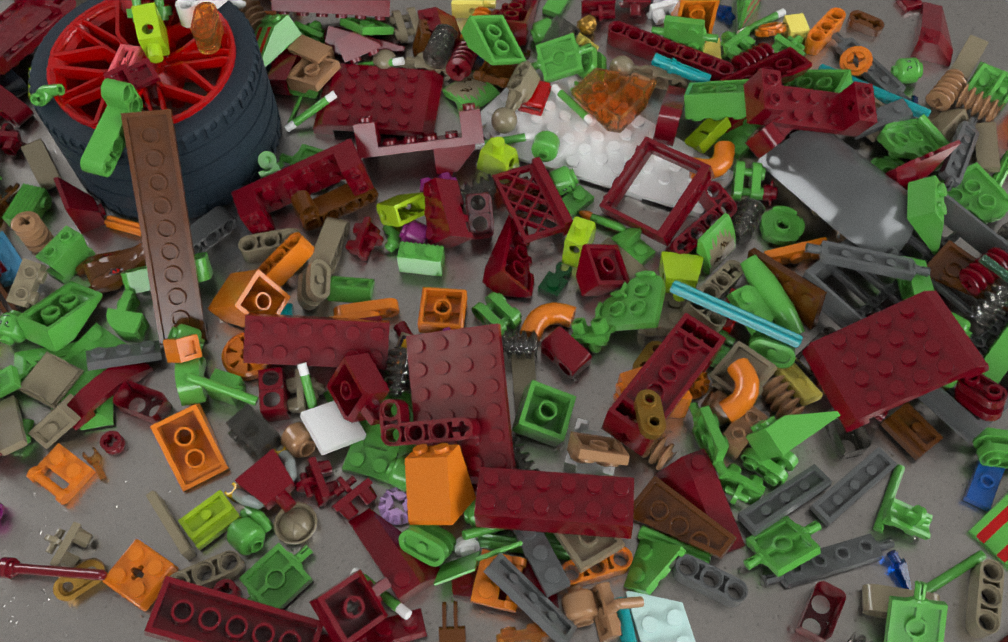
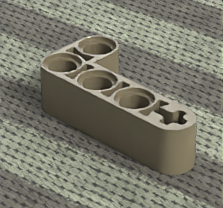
[681,260,744,333]

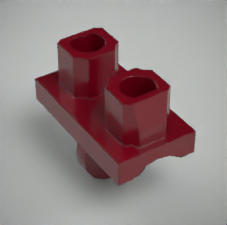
[581,0,616,22]
[0,123,27,156]
[345,217,384,261]
[295,456,339,508]
[331,476,377,520]

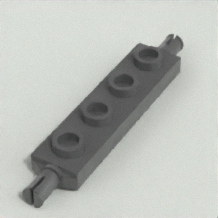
[832,32,911,101]
[938,117,980,192]
[805,240,931,281]
[763,533,895,588]

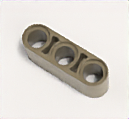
[21,138,62,191]
[309,217,350,275]
[238,228,302,263]
[170,550,246,589]
[965,559,1005,639]
[862,584,940,618]

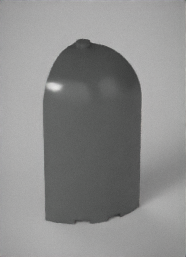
[758,130,914,255]

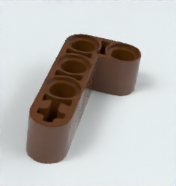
[291,183,379,231]

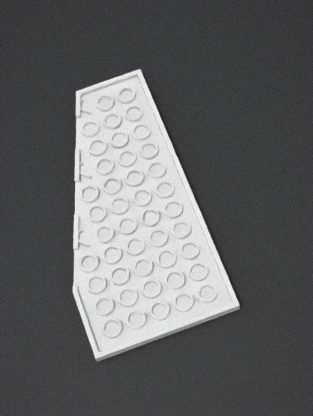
[480,60,733,218]

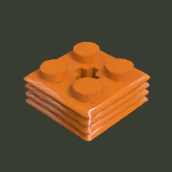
[417,287,468,333]
[102,539,179,612]

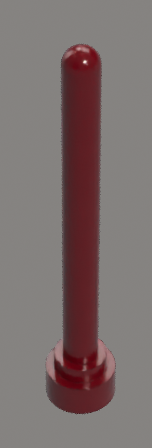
[0,557,107,580]

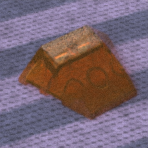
[571,68,657,133]

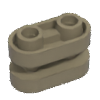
[389,6,419,44]
[297,259,331,310]

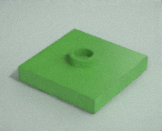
[340,17,394,35]

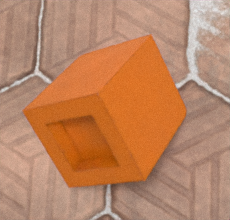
[163,334,202,363]

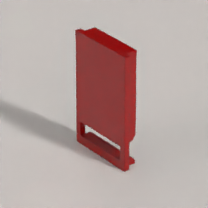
[518,81,552,116]

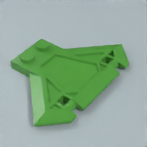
[14,323,126,430]
[323,389,416,484]

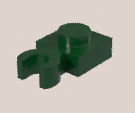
[538,261,572,301]

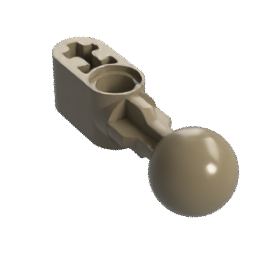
[373,49,450,81]
[609,55,689,90]
[491,61,540,134]

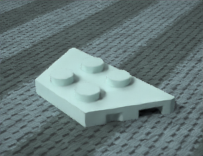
[625,591,696,642]

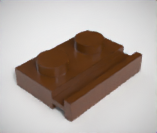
[880,402,943,461]

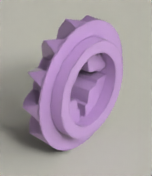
[378,487,409,525]

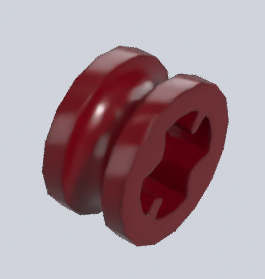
[100,431,125,455]

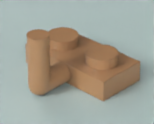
[589,582,644,642]

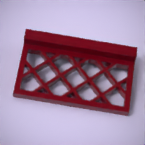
[492,157,573,244]

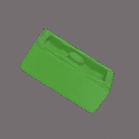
[327,276,375,303]

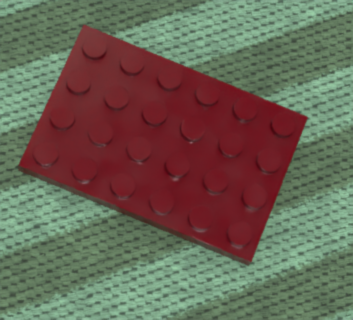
[406,323,515,477]

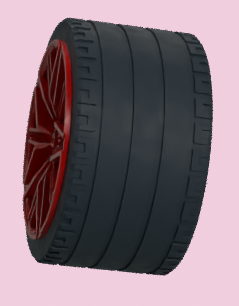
[28,0,281,220]

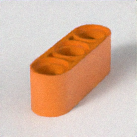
[803,7,846,56]
[257,232,314,288]
[562,547,633,589]

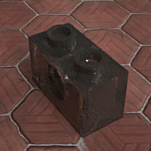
[226,403,282,459]

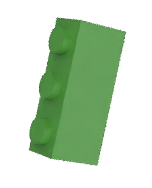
[684,79,749,121]

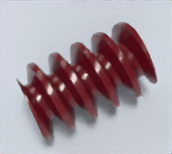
[446,41,478,81]
[731,42,775,72]
[959,247,1008,296]

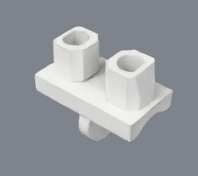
[646,0,679,25]

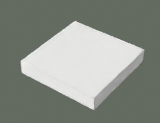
[300,401,366,455]

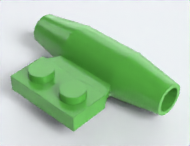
[726,255,805,335]

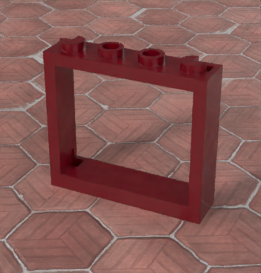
[599,136,715,247]

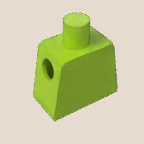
[131,2,170,63]
[477,137,520,186]
[376,192,425,227]
[562,216,596,268]
[658,251,704,301]

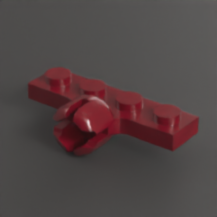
[319,608,427,642]

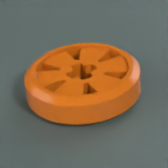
[221,332,272,381]

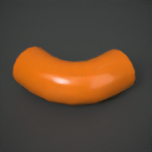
[689,141,735,180]
[519,302,577,342]
[718,358,759,423]

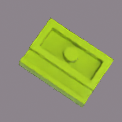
[178,490,241,550]

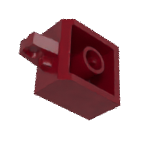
[326,353,390,426]
[309,569,392,642]

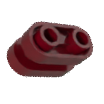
[954,374,1008,421]

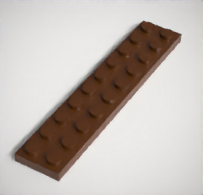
[121,109,207,345]

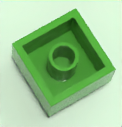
[511,380,577,447]

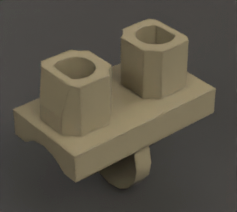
[286,369,325,414]
[44,521,93,567]

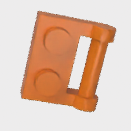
[26,443,96,505]
[470,549,528,613]

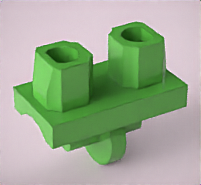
[294,20,325,44]
[720,27,756,60]
[772,33,805,56]
[258,151,285,178]
[571,316,616,353]
[719,463,766,505]
[882,498,933,540]

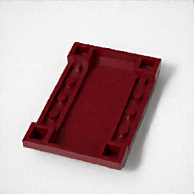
[0,0,76,75]
[313,63,444,138]
[802,290,989,433]

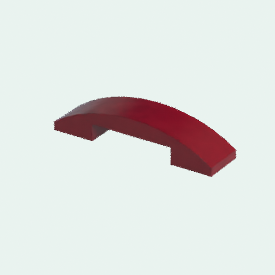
[67,362,153,431]

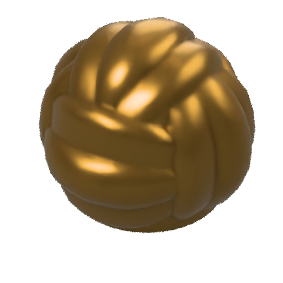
[577,15,597,35]

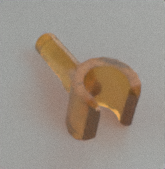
[82,447,107,481]

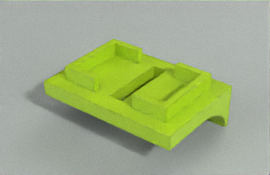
[684,116,731,154]

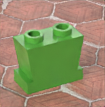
[35,225,95,285]

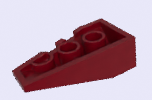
[885,140,961,191]
[482,214,534,298]

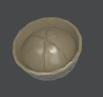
[273,502,318,545]

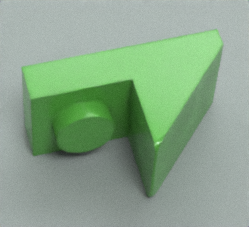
[611,228,656,266]

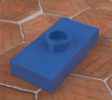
[963,459,1005,512]

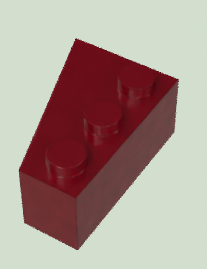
[423,177,474,249]

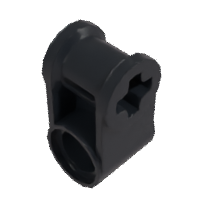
[0,69,28,98]

